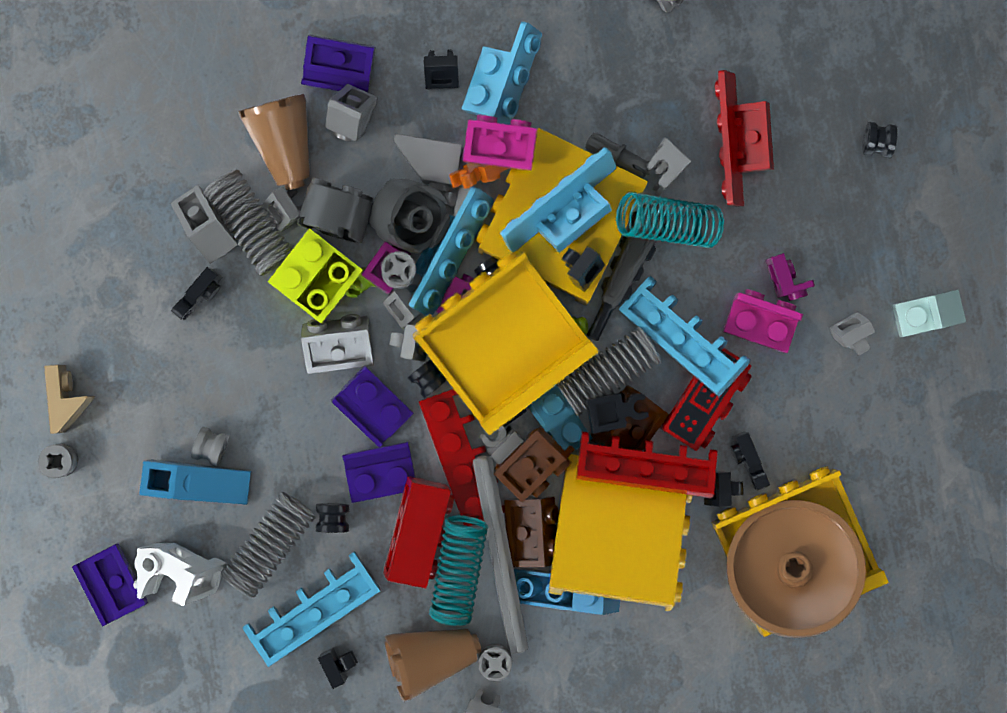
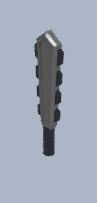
[586,201,667,341]

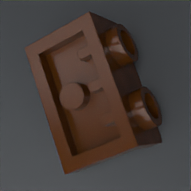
[591,385,669,451]
[494,426,575,503]
[504,497,559,567]

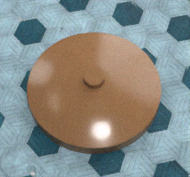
[727,500,866,638]

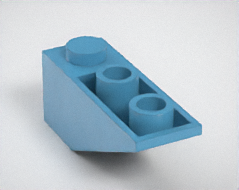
[139,459,251,505]
[514,569,620,615]

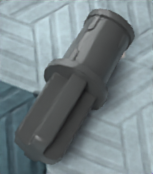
[585,133,649,179]

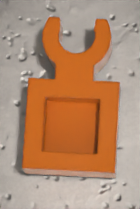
[449,163,509,189]

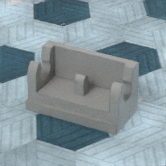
[643,138,691,196]

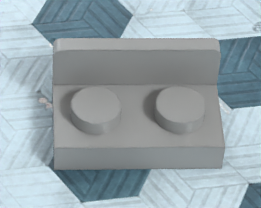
[300,314,374,374]

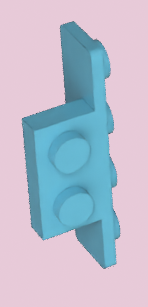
[461,22,542,125]
[501,147,616,253]
[409,186,494,316]

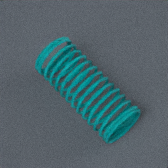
[616,192,724,248]
[429,515,488,626]

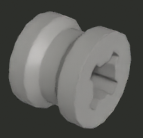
[382,252,416,289]
[191,426,229,467]
[38,444,78,478]
[478,643,512,681]

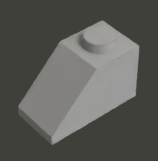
[325,84,378,141]
[394,134,463,192]
[170,185,238,264]

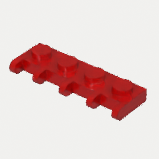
[418,388,505,526]
[576,431,718,498]

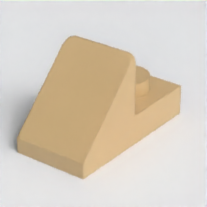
[44,365,95,434]

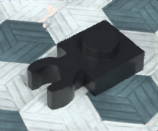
[171,267,223,320]
[585,393,649,434]
[730,432,770,490]

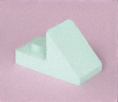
[892,289,966,337]

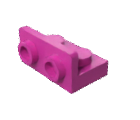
[463,115,538,171]
[722,289,803,353]

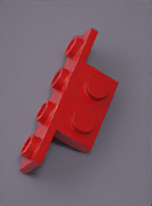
[715,70,774,207]

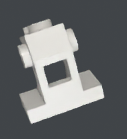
[133,543,227,606]

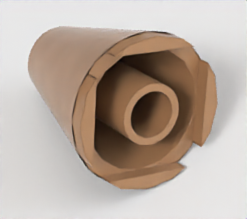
[238,94,310,190]
[384,629,481,702]

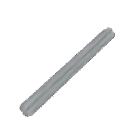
[473,456,528,653]

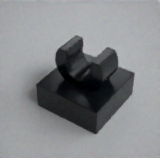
[424,50,459,89]
[561,247,605,292]
[704,471,744,507]
[318,648,358,689]

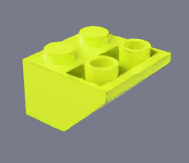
[267,228,364,324]

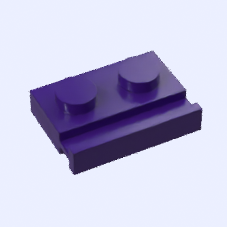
[301,35,376,93]
[331,366,414,448]
[342,442,416,503]
[72,543,149,627]

